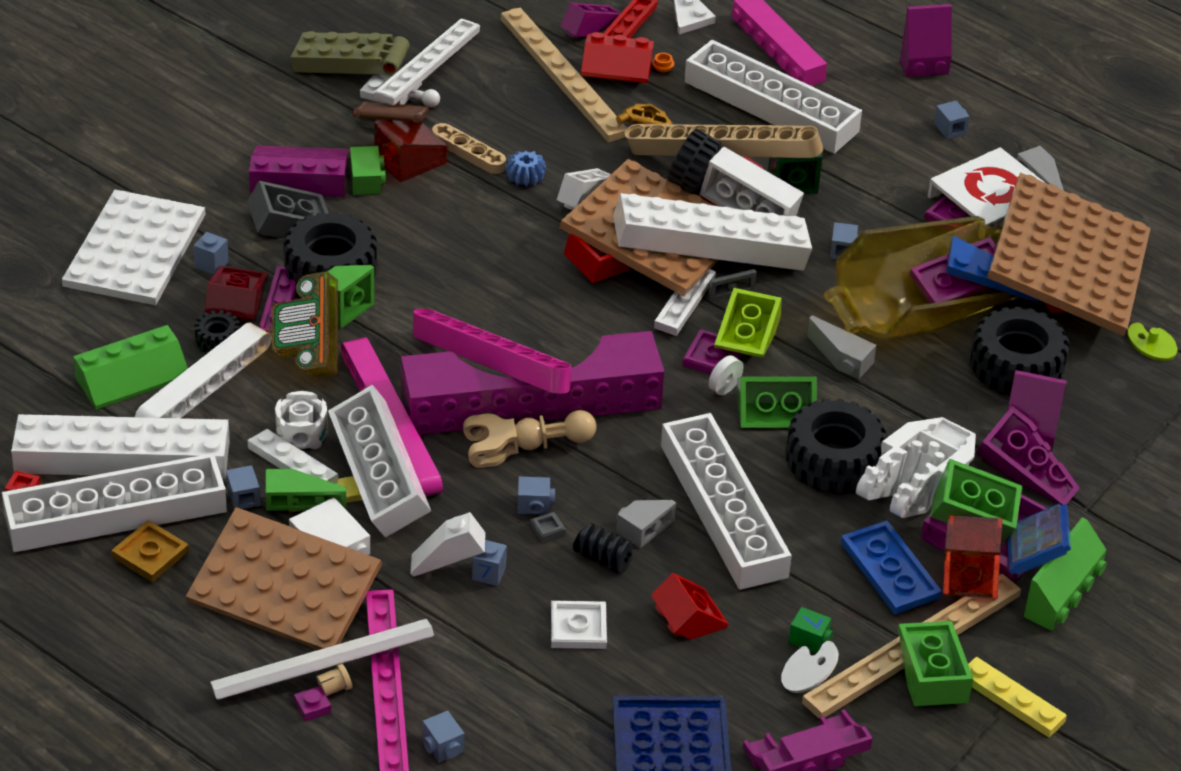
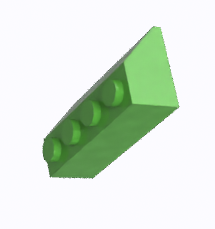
[73,325,188,410]
[1024,517,1107,631]

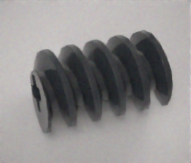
[573,523,632,573]

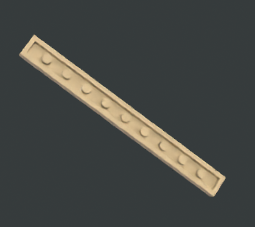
[501,8,627,143]
[802,573,1021,719]

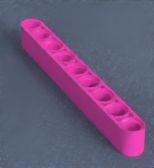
[413,309,571,394]
[341,337,443,497]

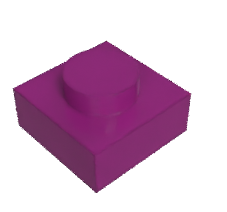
[294,686,331,722]

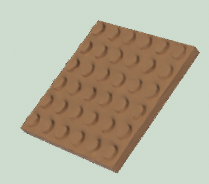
[559,159,719,296]

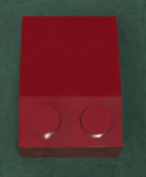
[204,266,268,321]

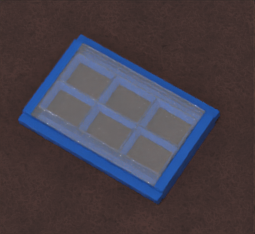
[1008,503,1071,575]

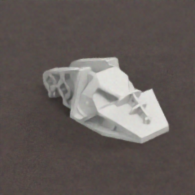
[856,417,976,518]

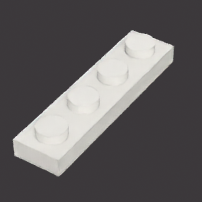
[654,270,716,336]
[248,429,338,484]

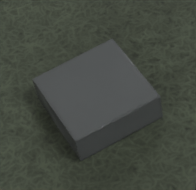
[530,512,566,543]

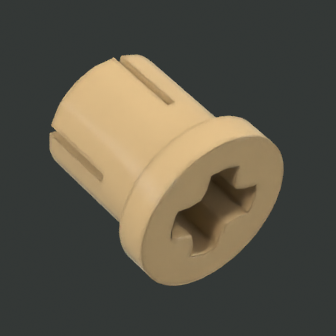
[316,663,352,697]

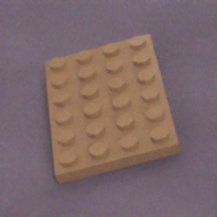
[186,507,382,650]

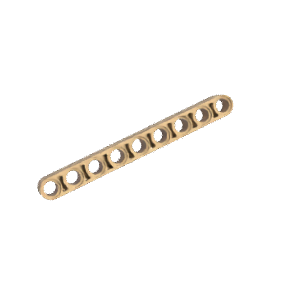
[625,124,823,158]

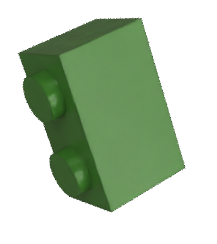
[350,146,386,195]

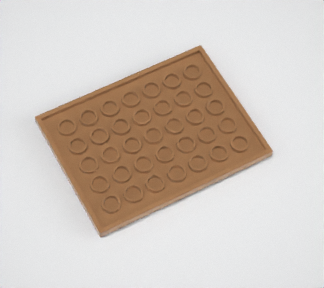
[987,172,1151,336]

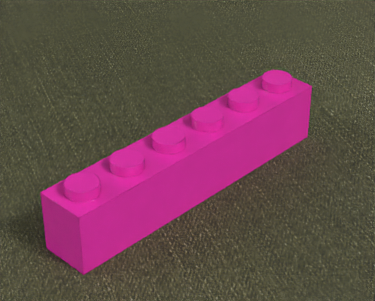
[731,0,827,86]

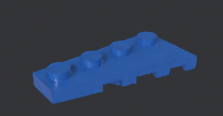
[945,236,1039,303]

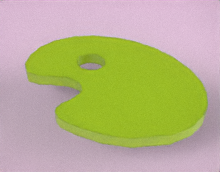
[1127,323,1178,361]

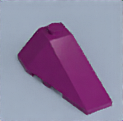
[975,406,1079,505]

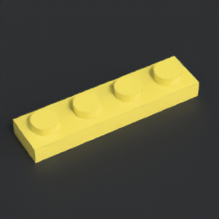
[968,657,1067,737]

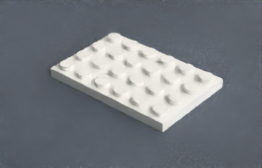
[62,190,205,305]

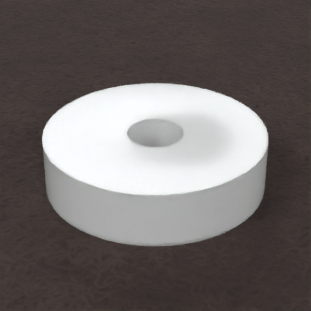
[709,355,743,396]

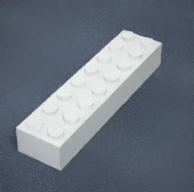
[684,40,862,154]
[613,193,812,271]
[661,413,792,590]
[11,414,230,479]
[2,453,227,552]

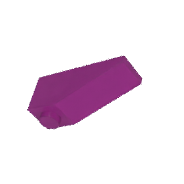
[560,2,621,39]

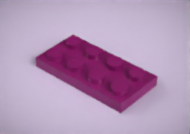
[909,237,996,310]

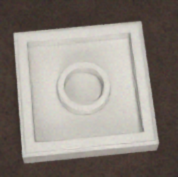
[551,601,607,649]

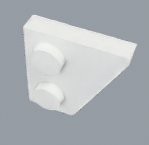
[674,0,716,35]

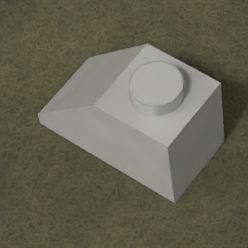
[616,500,676,549]

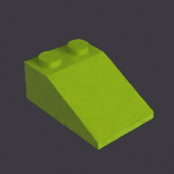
[714,288,782,358]

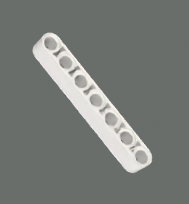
[135,323,272,419]

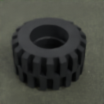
[667,129,721,194]

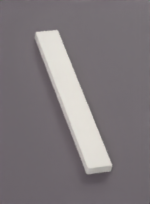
[373,19,480,106]
[211,619,434,699]

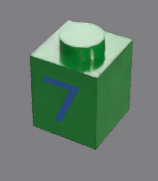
[788,607,833,654]

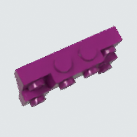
[743,709,873,771]

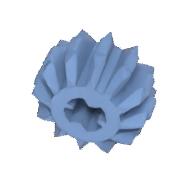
[506,150,546,187]

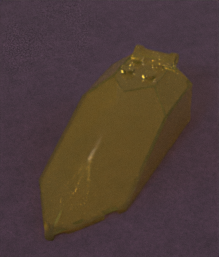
[824,216,1019,340]

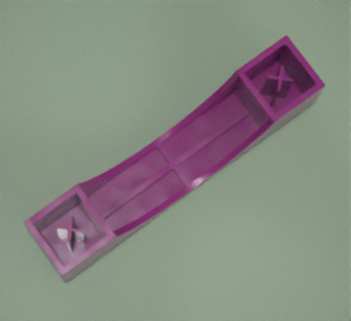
[401,331,665,435]

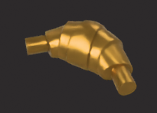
[616,104,673,125]

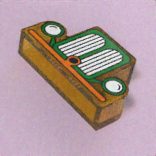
[270,271,338,377]

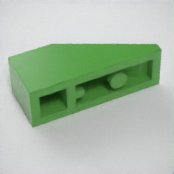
[266,469,346,511]

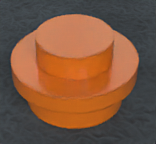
[652,53,674,73]

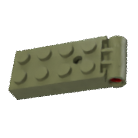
[290,31,410,77]

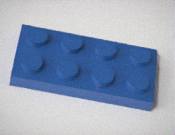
[840,520,942,615]

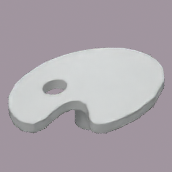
[781,641,839,693]

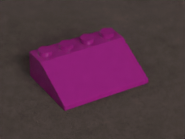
[249,145,349,197]

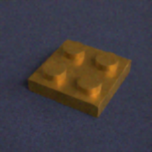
[111,520,189,583]

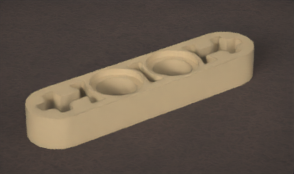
[432,123,506,174]

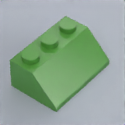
[737,377,817,428]
[930,459,1022,544]

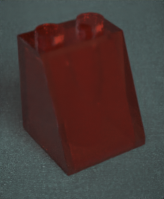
[374,120,448,183]
[943,515,1003,599]

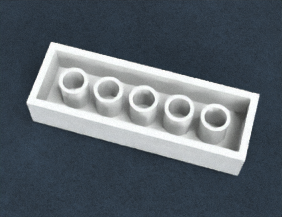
[328,385,431,538]

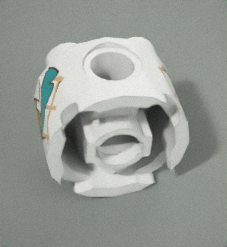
[275,391,328,449]

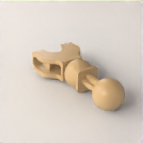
[463,410,596,468]

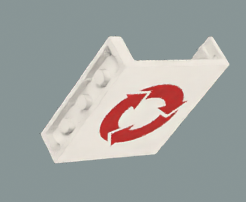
[928,147,1045,240]

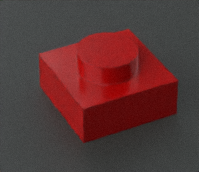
[4,470,41,492]

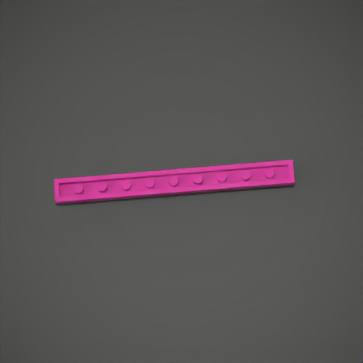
[366,590,409,771]

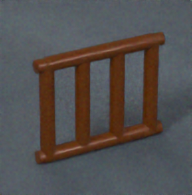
[352,101,429,123]

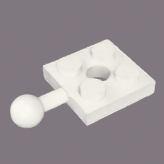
[360,74,440,107]

